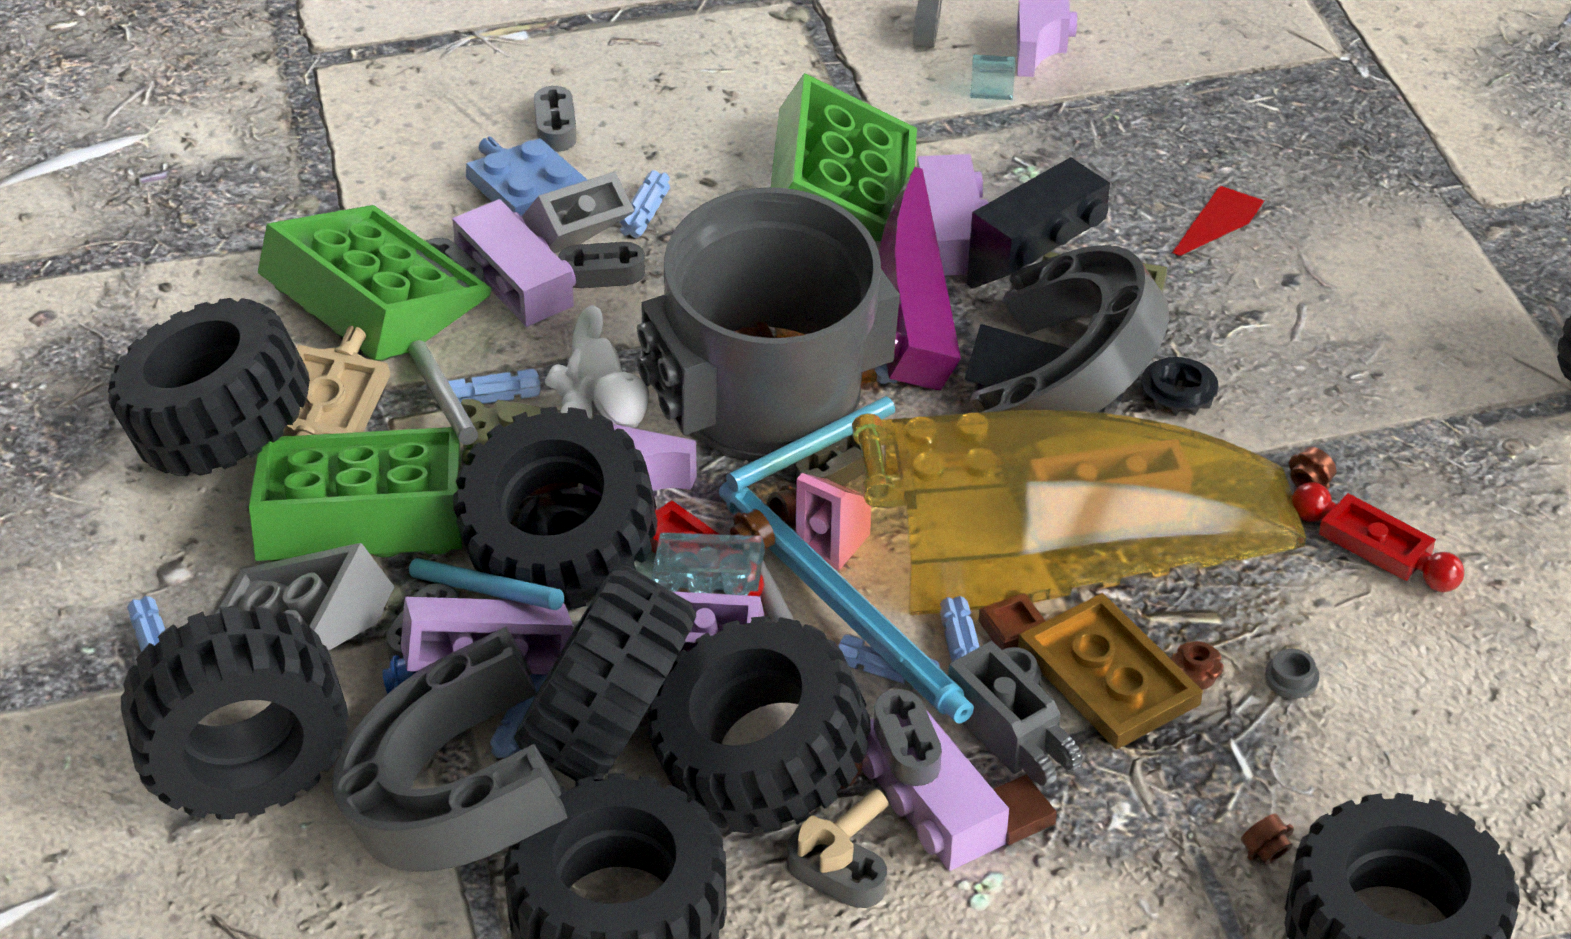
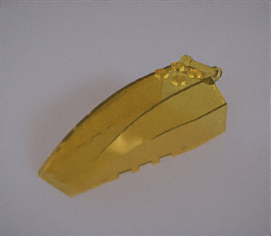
[852,410,1306,615]

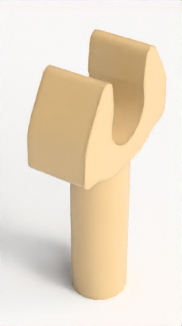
[798,789,888,873]

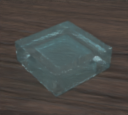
[970,55,1016,100]

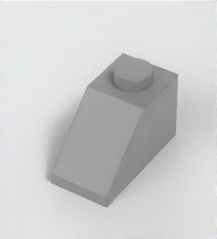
[522,172,635,253]

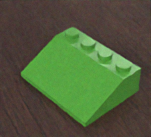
[770,73,917,242]
[257,205,492,360]
[249,427,462,562]

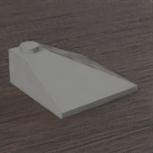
[216,543,394,651]

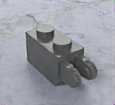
[948,640,1084,787]

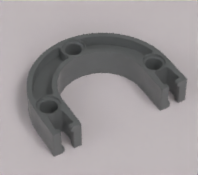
[963,245,1169,458]
[333,627,567,872]

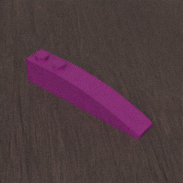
[879,167,961,391]

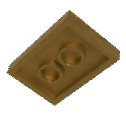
[1018,593,1203,750]

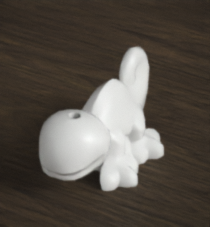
[544,305,649,428]

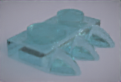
[652,533,765,596]

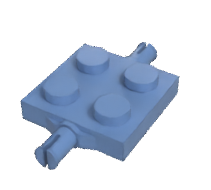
[466,136,588,217]

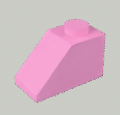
[796,473,872,571]

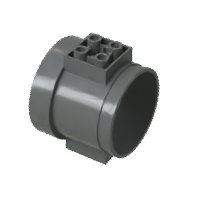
[637,187,900,461]

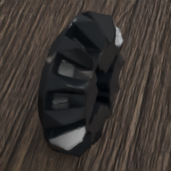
[1141,357,1219,416]

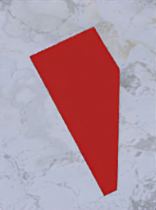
[1172,186,1265,256]

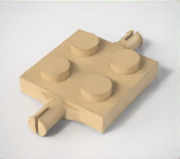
[284,326,391,436]

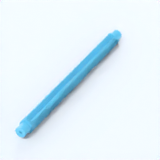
[719,481,974,723]

